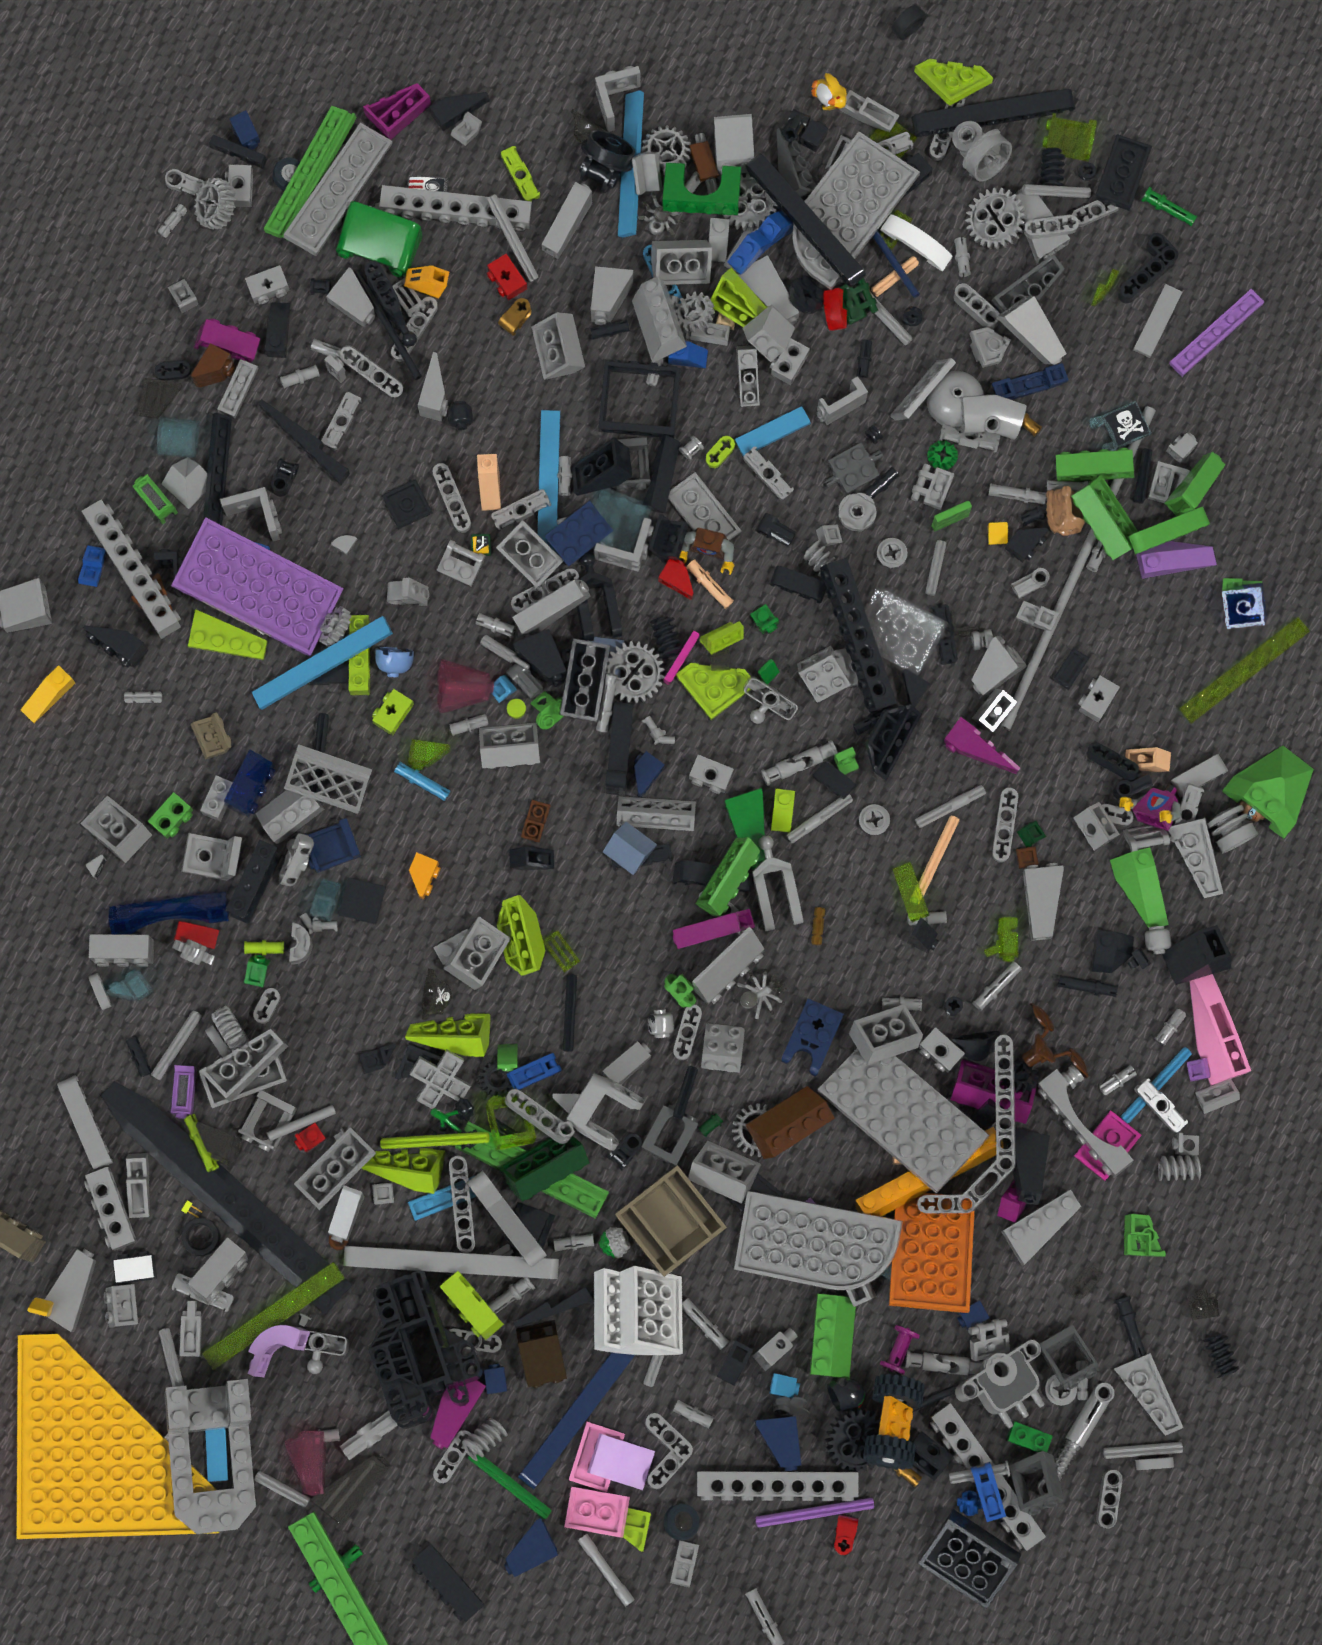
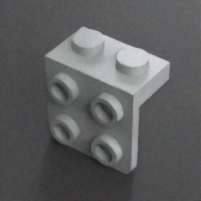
[701,1023,745,1073]

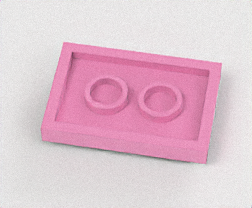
[569,1422,625,1492]
[564,1487,630,1538]

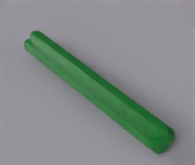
[468,1455,551,1519]

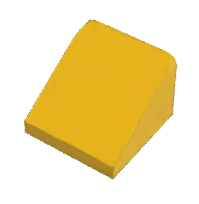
[987,522,1008,545]
[27,1298,54,1317]

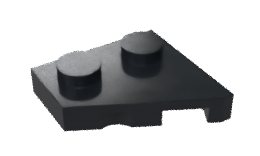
[395,1043,442,1079]

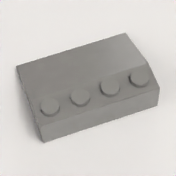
[692,927,764,1005]

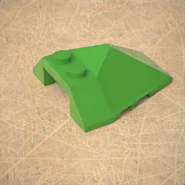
[1222,746,1314,839]

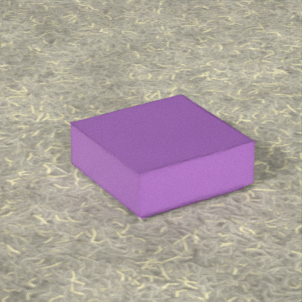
[1187,1058,1210,1081]

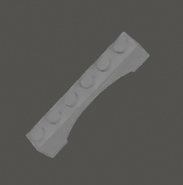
[1038,1069,1134,1178]

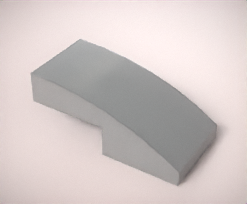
[1016,601,1059,631]
[670,1541,699,1588]

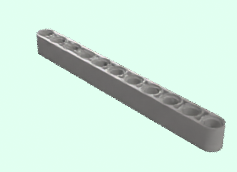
[343,1246,559,1279]

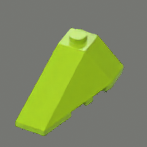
[405,1014,490,1057]
[361,1148,445,1194]

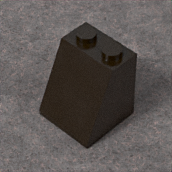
[516,1320,567,1388]

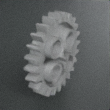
[722,173,779,232]
[965,188,1027,250]
[604,641,665,704]

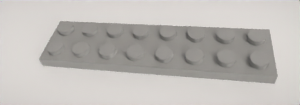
[283,123,393,256]

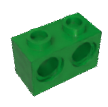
[1006,1422,1053,1453]

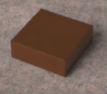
[1016,846,1039,869]

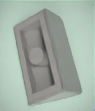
[1195,1079,1240,1114]

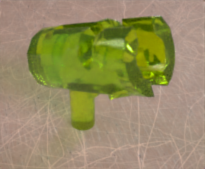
[984,917,1018,962]

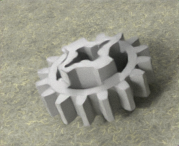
[675,292,715,332]
[319,606,351,647]
[172,939,215,965]

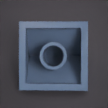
[603,822,657,876]

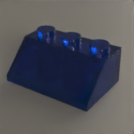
[224,749,275,818]

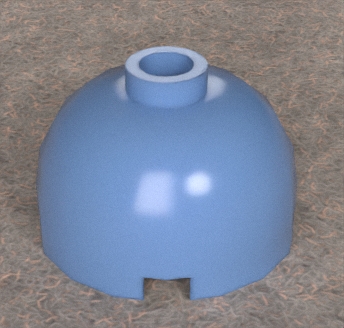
[375,647,414,677]

